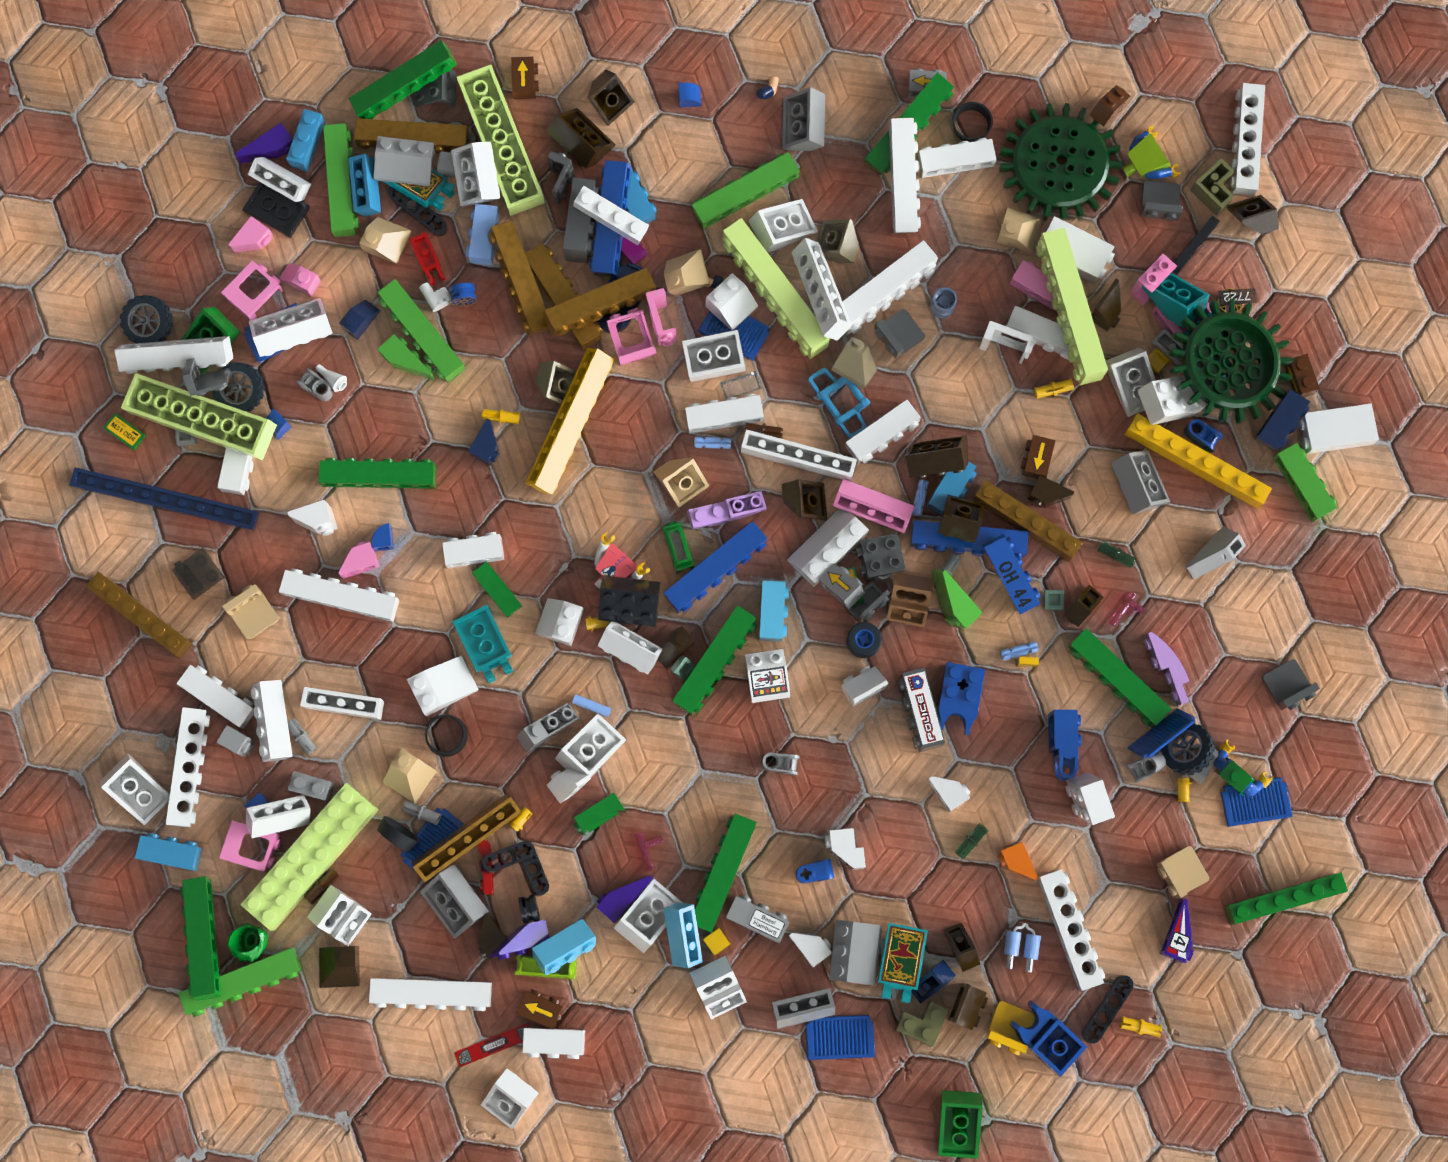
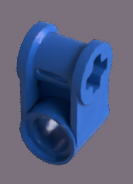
[1184,419,1223,453]
[795,859,835,883]

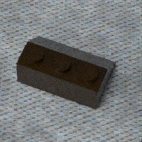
[547,108,616,169]
[905,435,968,479]

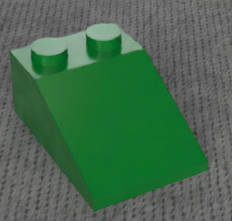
[181,307,241,374]
[938,1090,983,1159]

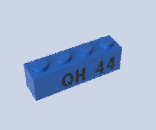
[983,534,1041,614]

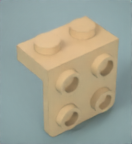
[222,584,279,640]
[1157,846,1209,899]

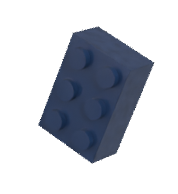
[1254,389,1310,451]

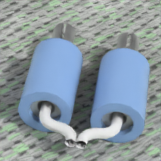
[1004,923,1041,973]

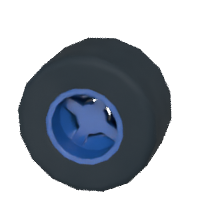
[846,622,882,658]

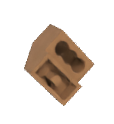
[887,572,933,627]

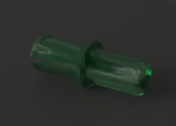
[1097,540,1136,568]
[955,823,988,859]

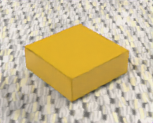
[1148,348,1170,374]
[1017,656,1039,668]
[703,928,730,956]

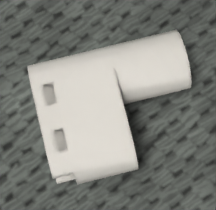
[419,282,451,312]

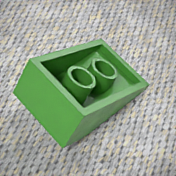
[931,569,983,629]

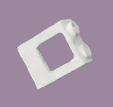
[979,321,1034,364]

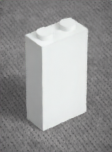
[1035,216,1115,284]
[1298,403,1379,454]

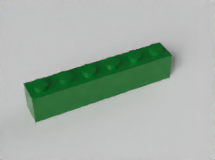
[349,40,457,119]
[864,72,954,175]
[318,458,437,489]
[673,605,757,716]
[1068,628,1172,728]
[694,813,757,933]
[1224,872,1348,925]
[180,876,221,1001]

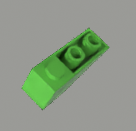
[377,334,435,380]

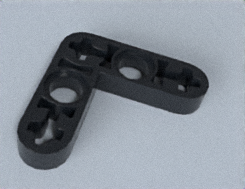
[480,841,549,897]

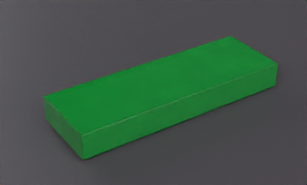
[472,561,523,618]

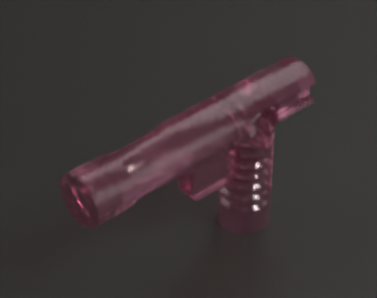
[1109,591,1146,627]

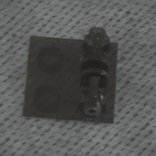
[172,547,225,600]

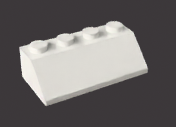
[249,298,332,357]
[787,509,869,587]

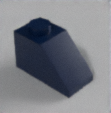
[339,300,380,340]
[468,419,500,466]
[911,960,956,1004]

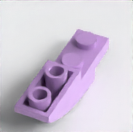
[687,491,767,530]
[1144,632,1189,707]

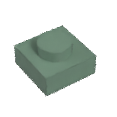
[1044,590,1064,611]
[670,654,696,682]

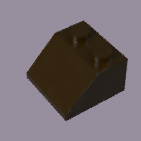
[938,494,985,543]
[948,983,988,1030]

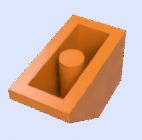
[997,842,1038,880]

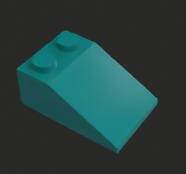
[1142,273,1210,328]

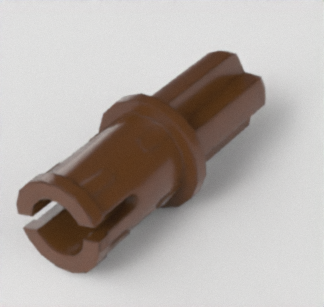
[745,422,783,438]
[304,869,339,905]

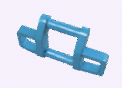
[808,368,871,440]

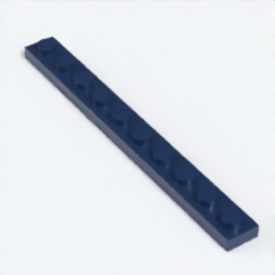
[69,467,259,531]

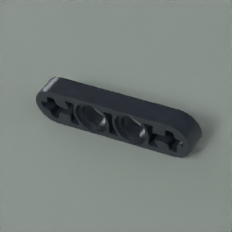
[388,186,448,237]
[1171,216,1220,275]
[1082,975,1134,1044]

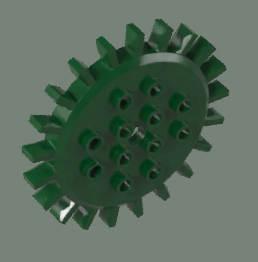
[999,103,1123,221]
[1168,299,1293,424]

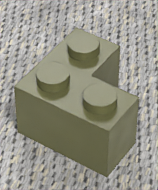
[1191,158,1234,216]
[895,1001,949,1047]

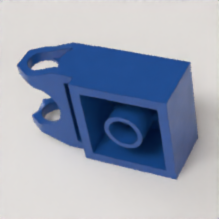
[937,662,985,736]
[1048,710,1082,780]
[1009,1000,1087,1077]

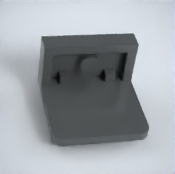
[413,70,457,108]
[548,151,575,204]
[1140,181,1183,221]
[874,309,925,359]
[181,358,231,396]
[856,534,905,582]
[844,581,890,623]
[1262,659,1320,710]

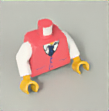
[594,531,650,590]

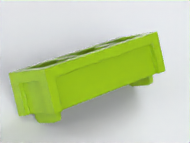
[515,955,577,980]

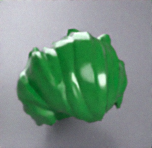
[227,923,269,962]

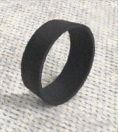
[953,102,993,142]
[425,714,468,757]
[377,816,419,852]

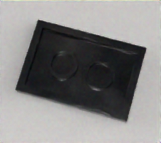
[242,182,310,238]

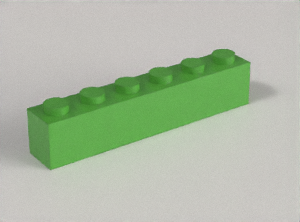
[323,123,359,237]
[692,152,800,229]
[377,279,465,383]
[178,948,303,1017]

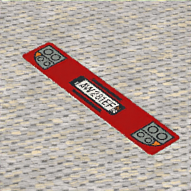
[455,1023,531,1067]

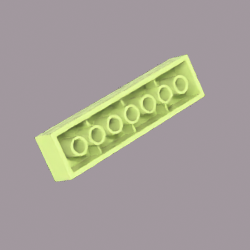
[457,65,545,216]
[722,218,830,359]
[1036,227,1108,385]
[121,373,277,460]
[241,783,379,931]

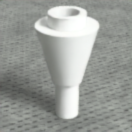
[315,364,347,392]

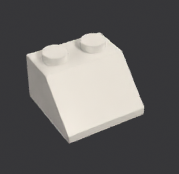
[705,273,758,331]
[287,500,338,536]
[535,598,584,646]
[841,666,888,707]
[481,1069,538,1129]

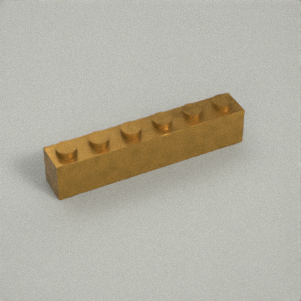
[354,118,469,154]
[487,221,549,336]
[525,243,603,351]
[543,268,656,337]
[973,480,1083,562]
[86,572,193,658]
[411,793,522,883]

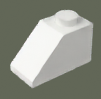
[547,768,591,804]
[927,776,970,812]
[789,933,832,967]

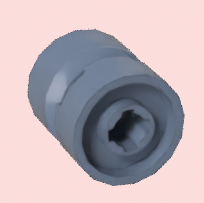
[930,287,957,319]

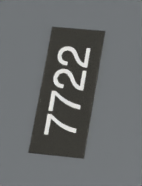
[1218,288,1257,305]

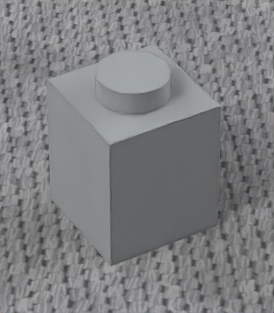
[437,151,456,178]

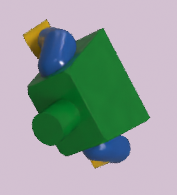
[1213,740,1273,796]

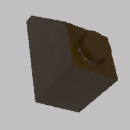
[1028,475,1074,507]
[1064,585,1104,627]
[658,626,695,669]
[478,913,506,960]
[944,923,981,972]

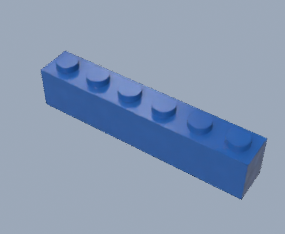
[589,160,631,277]
[910,520,1029,559]
[664,521,767,614]

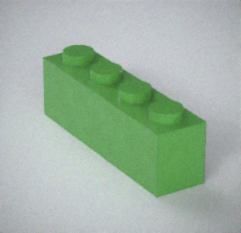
[1273,443,1337,523]

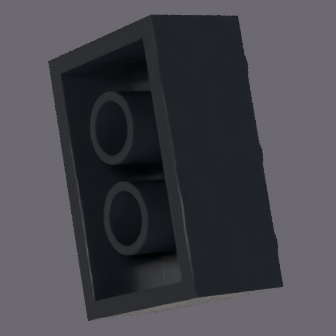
[598,575,661,627]

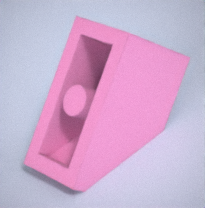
[228,216,272,253]
[279,263,321,297]
[339,541,380,579]

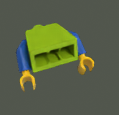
[1122,126,1181,179]

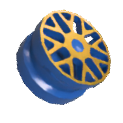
[449,283,477,306]

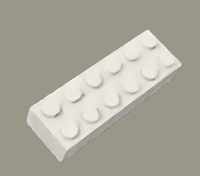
[843,240,938,335]

